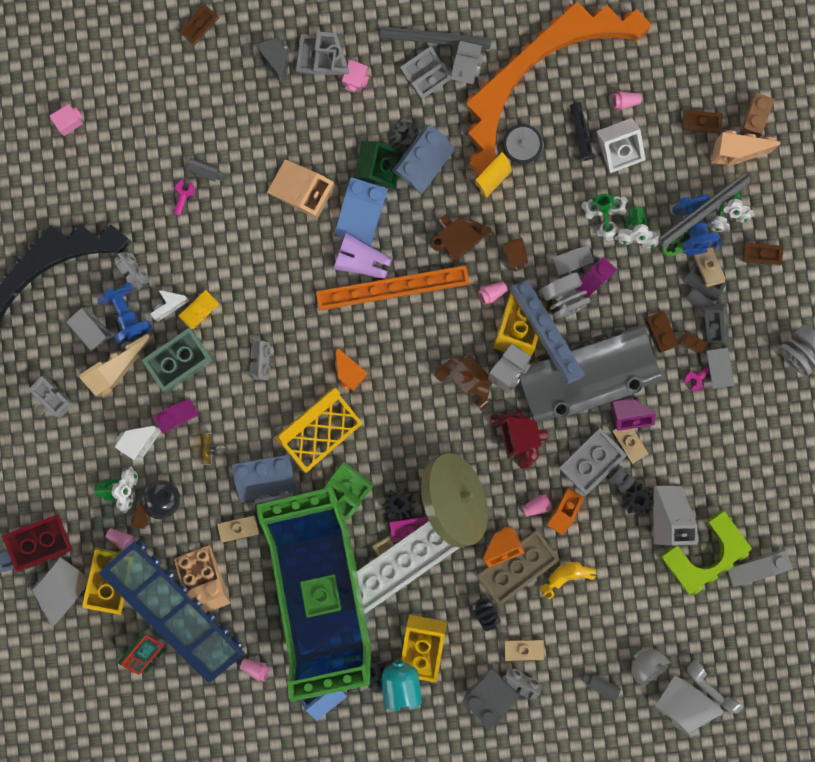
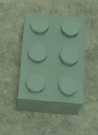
[142,327,214,393]

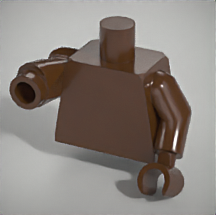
[430,215,494,263]
[434,355,493,411]

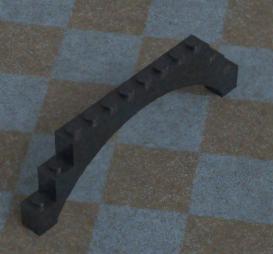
[0,225,132,323]

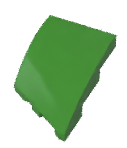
[322,462,374,520]

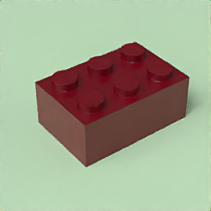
[2,514,73,573]

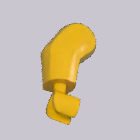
[540,562,596,599]

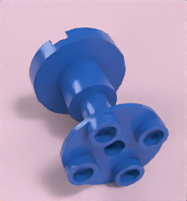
[672,194,722,255]
[97,283,153,344]

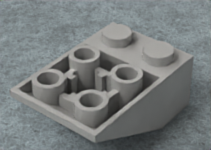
[653,486,698,545]

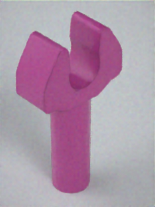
[173,180,195,216]
[684,365,710,391]

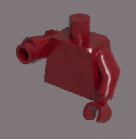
[490,412,548,469]

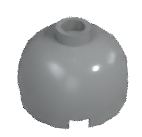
[631,649,671,687]

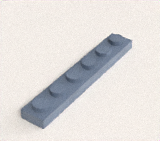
[510,280,585,384]

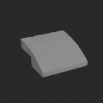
[399,46,452,99]

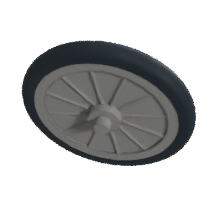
[503,124,543,164]

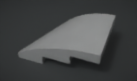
[296,31,349,75]
[31,557,88,627]
[655,675,724,735]

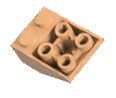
[711,131,780,166]
[267,160,335,219]
[174,545,231,617]

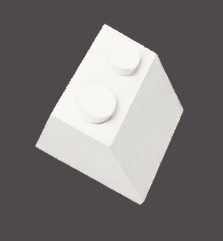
[596,118,645,173]
[115,426,161,461]

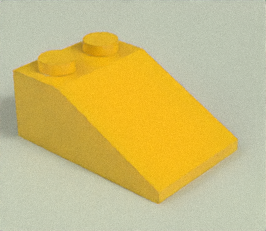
[493,293,547,356]
[401,615,447,683]

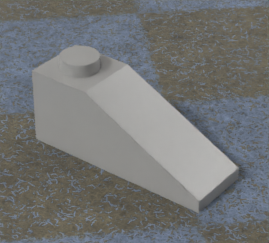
[727,549,793,587]

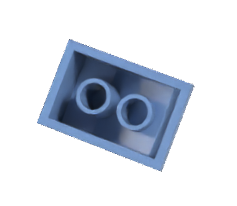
[334,177,388,247]

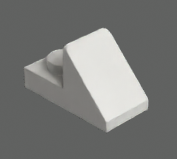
[150,290,189,322]

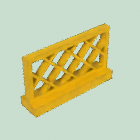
[274,388,363,473]

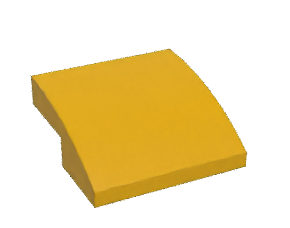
[475,152,512,198]

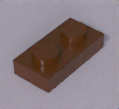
[179,4,219,46]
[682,110,723,134]
[742,242,784,266]
[645,311,679,353]

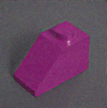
[577,257,617,298]
[153,398,199,434]
[612,398,656,431]

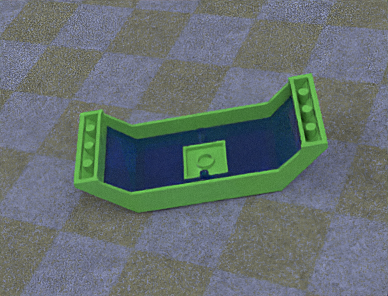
[256,487,371,702]

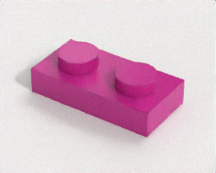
[390,516,429,541]

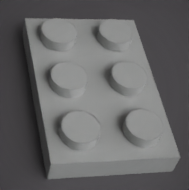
[559,428,627,496]

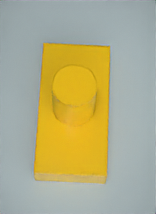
[179,290,220,329]

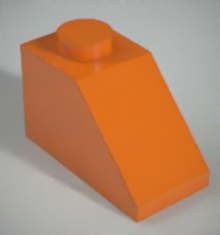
[336,348,368,392]
[547,488,584,535]
[483,526,525,568]

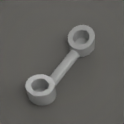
[687,659,744,714]

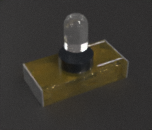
[202,433,228,465]

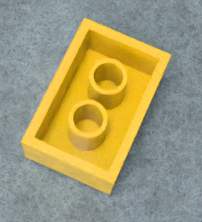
[82,547,134,615]

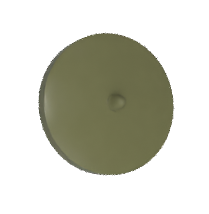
[421,453,488,548]

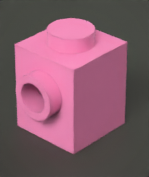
[342,60,369,93]
[50,104,83,136]

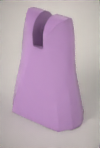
[333,233,392,278]

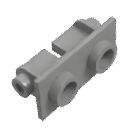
[114,251,150,290]
[250,341,271,381]
[503,667,542,700]

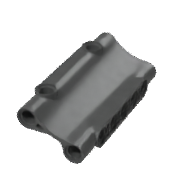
[518,324,663,424]

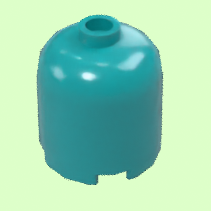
[382,660,422,711]

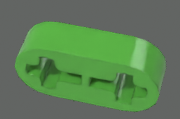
[661,230,689,257]

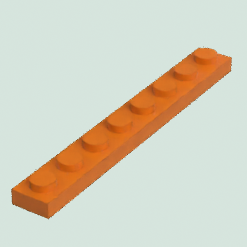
[316,266,470,311]

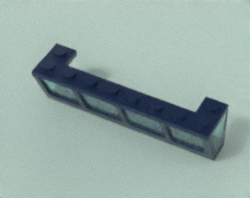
[98,538,245,683]

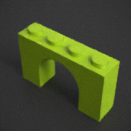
[659,510,752,595]

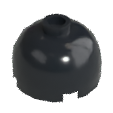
[141,480,180,520]

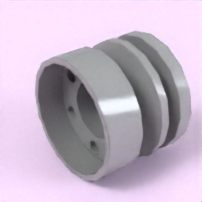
[541,272,591,319]
[778,325,815,376]

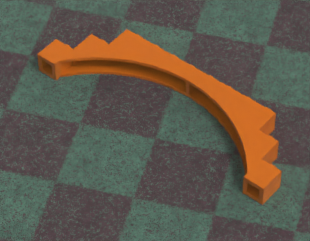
[466,1,652,176]

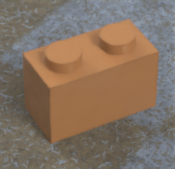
[739,93,775,138]

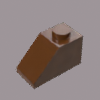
[501,237,528,272]

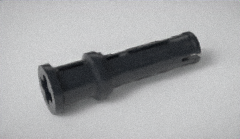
[570,102,596,162]

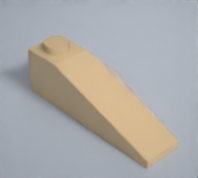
[79,334,153,398]

